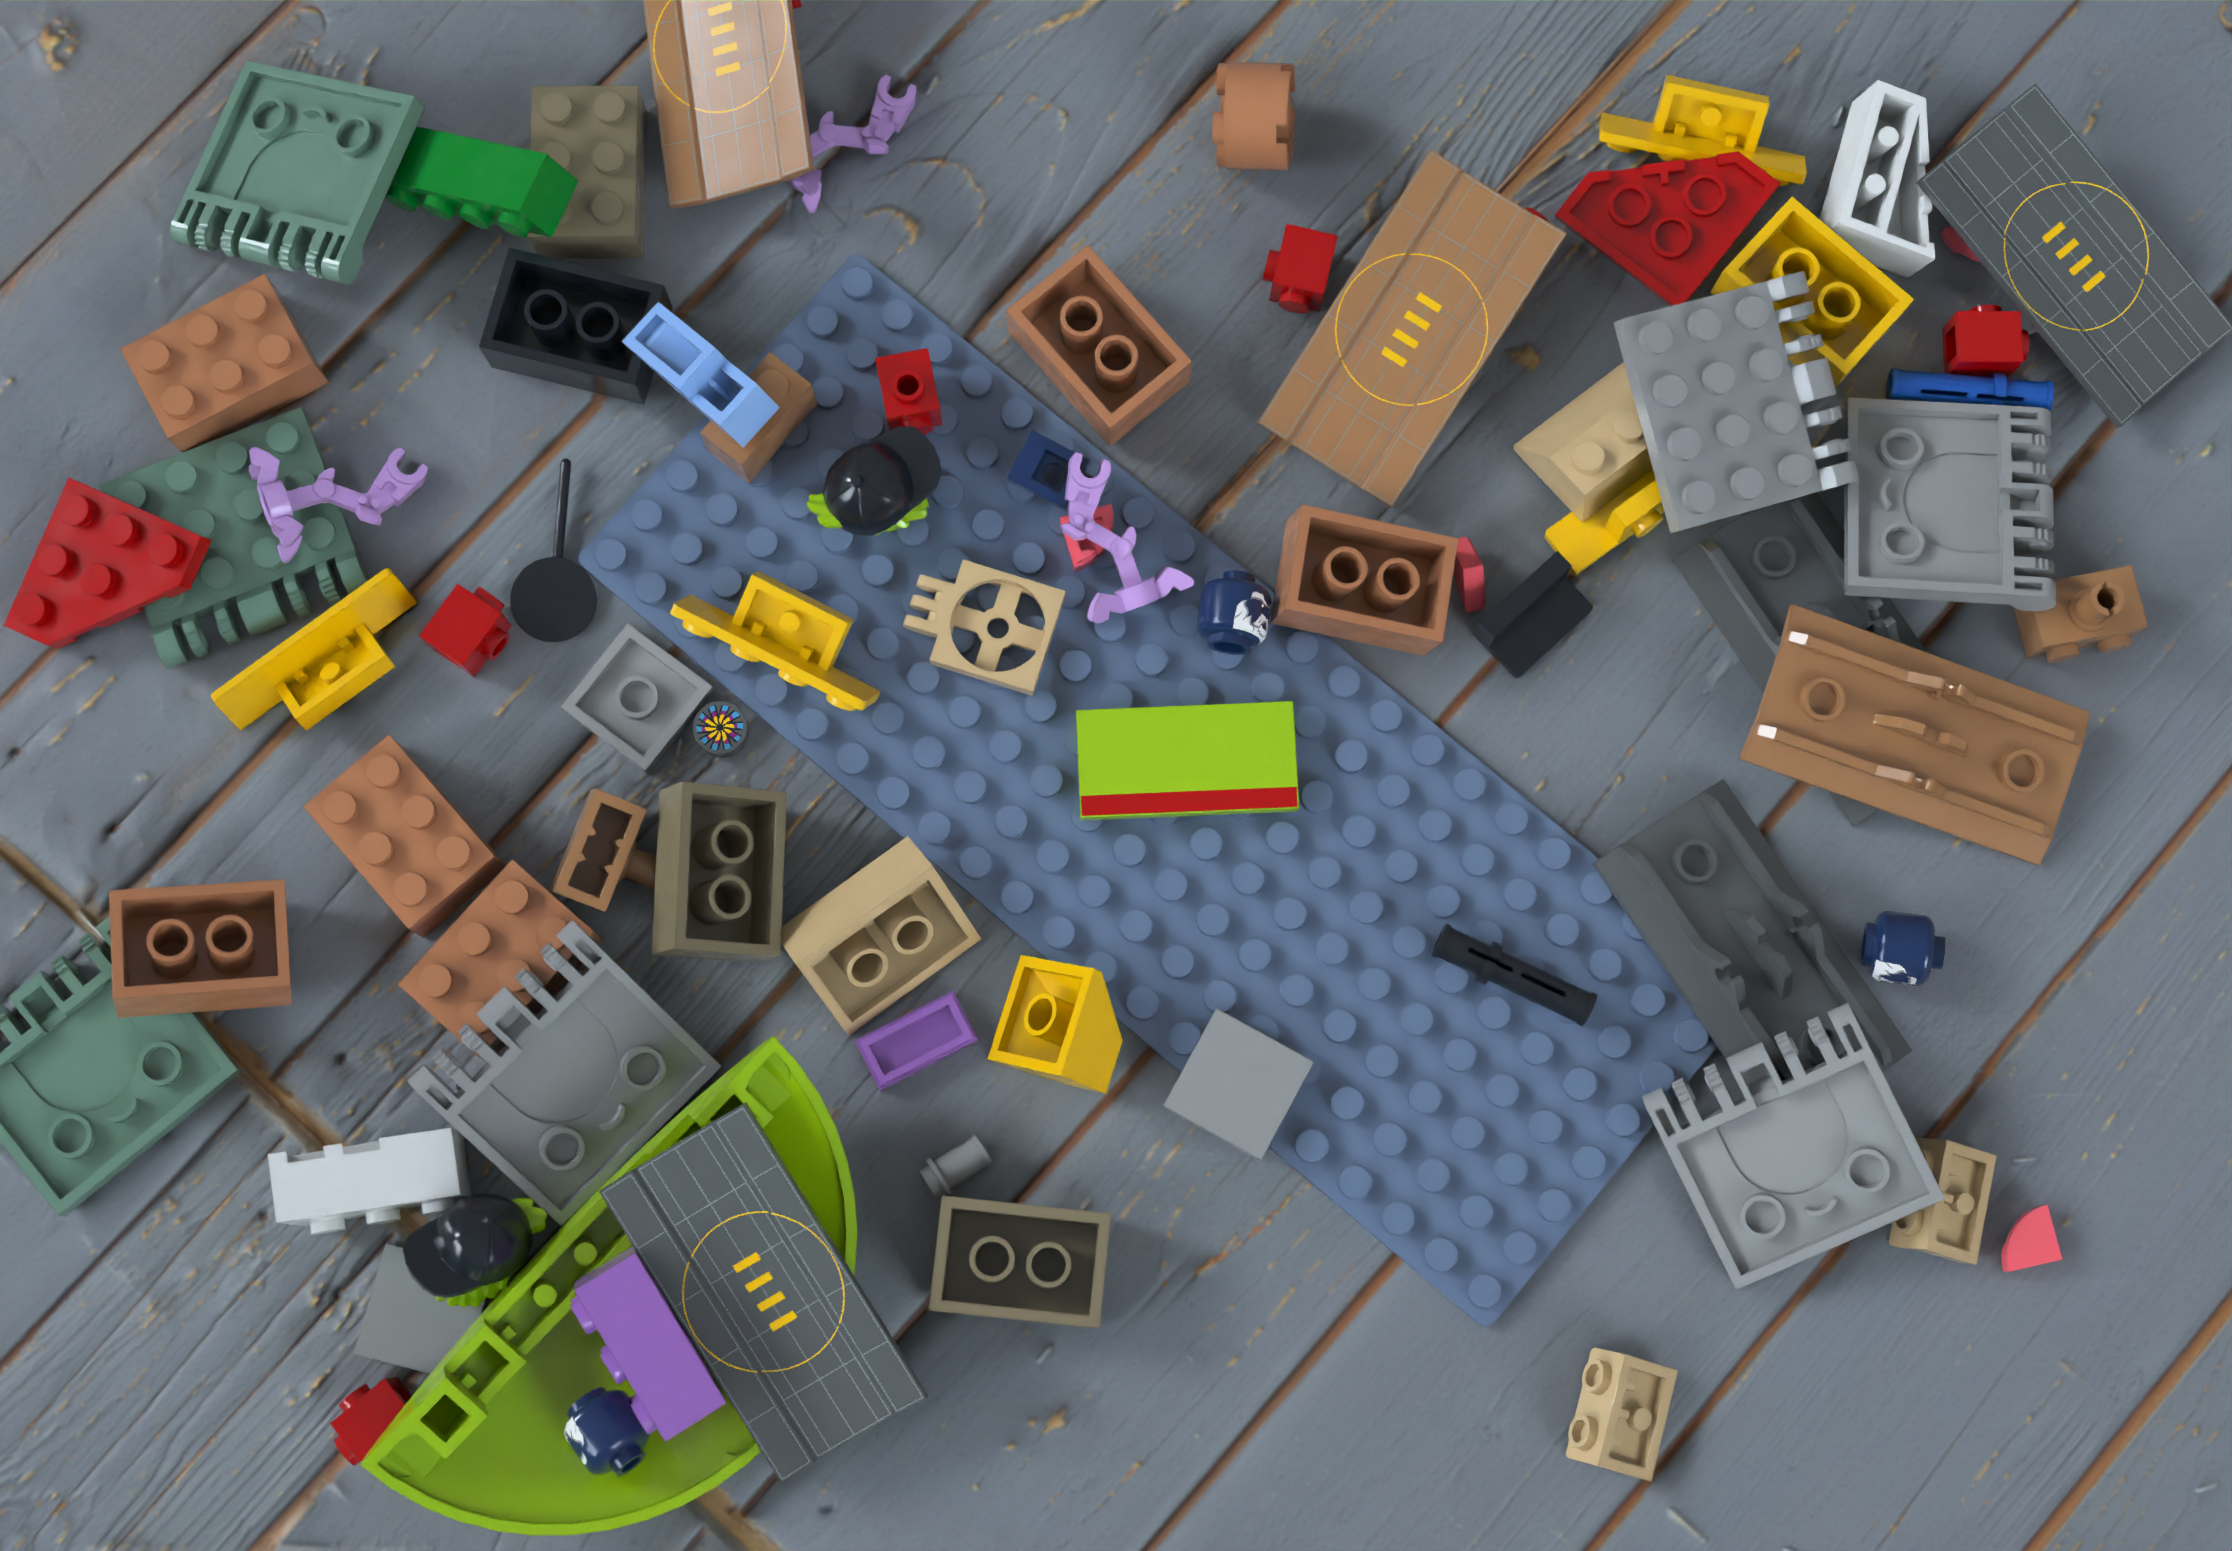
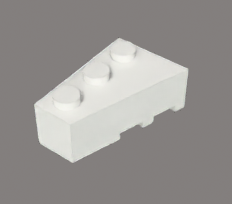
[1820,80,1935,278]
[268,1128,471,1235]

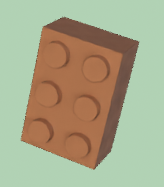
[1006,244,1192,447]
[120,273,329,452]
[1270,504,1458,656]
[303,734,506,938]
[397,860,604,1060]
[109,879,292,1018]

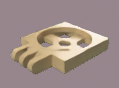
[902,559,1066,696]

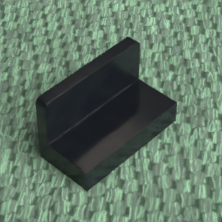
[1473,551,1593,678]

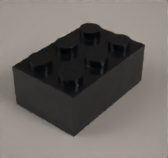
[479,248,673,405]

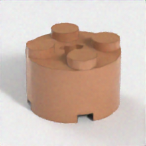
[1212,62,1296,171]

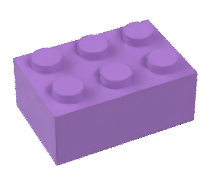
[570,1246,726,1442]

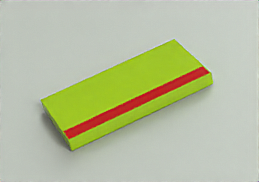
[1076,701,1299,821]

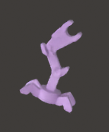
[788,75,916,214]
[249,447,428,563]
[1060,452,1194,624]

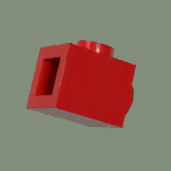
[1263,224,1338,314]
[1942,305,2029,378]
[875,348,943,435]
[419,583,512,677]
[330,1377,412,1466]

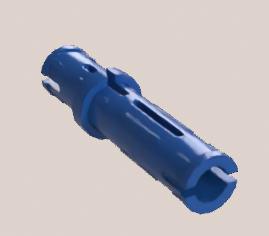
[1886,368,2054,411]

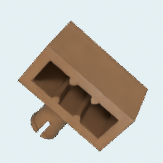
[700,352,817,483]
[2013,565,2148,663]
[549,788,656,912]

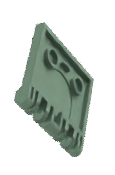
[170,60,425,285]
[99,407,370,669]
[0,916,244,1216]

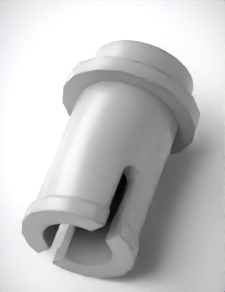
[919,1134,993,1199]

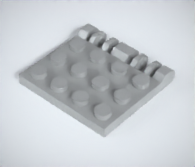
[1614,271,1860,533]
[1844,397,2056,611]
[407,920,722,1226]
[1642,1003,1945,1290]

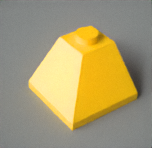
[987,955,1123,1094]

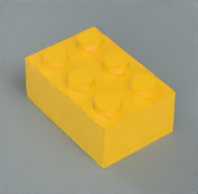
[1710,197,1914,388]

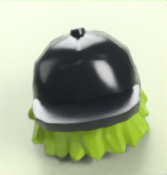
[806,426,942,536]
[403,1193,548,1307]

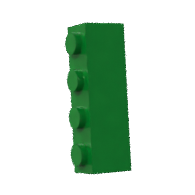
[385,126,579,238]

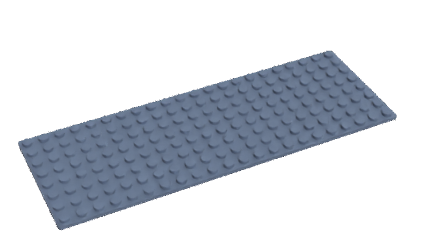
[579,254,1717,1327]

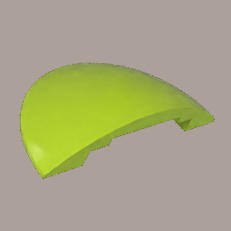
[360,1036,857,1536]

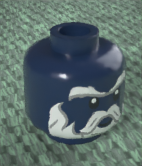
[1197,570,1271,655]
[1861,911,1945,986]
[564,1387,651,1476]

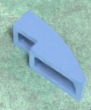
[622,302,780,448]

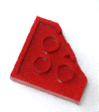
[1555,151,1780,306]
[3,477,212,649]

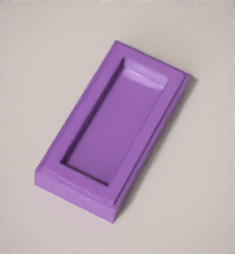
[855,991,979,1091]

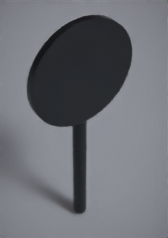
[510,458,597,642]

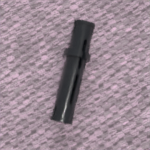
[1431,923,1597,1026]

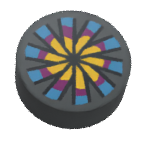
[693,701,749,758]

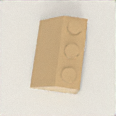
[1513,362,1653,523]
[781,836,981,1036]

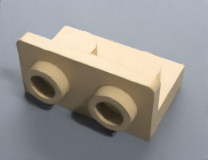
[1889,1137,1997,1265]
[1566,1348,1678,1482]

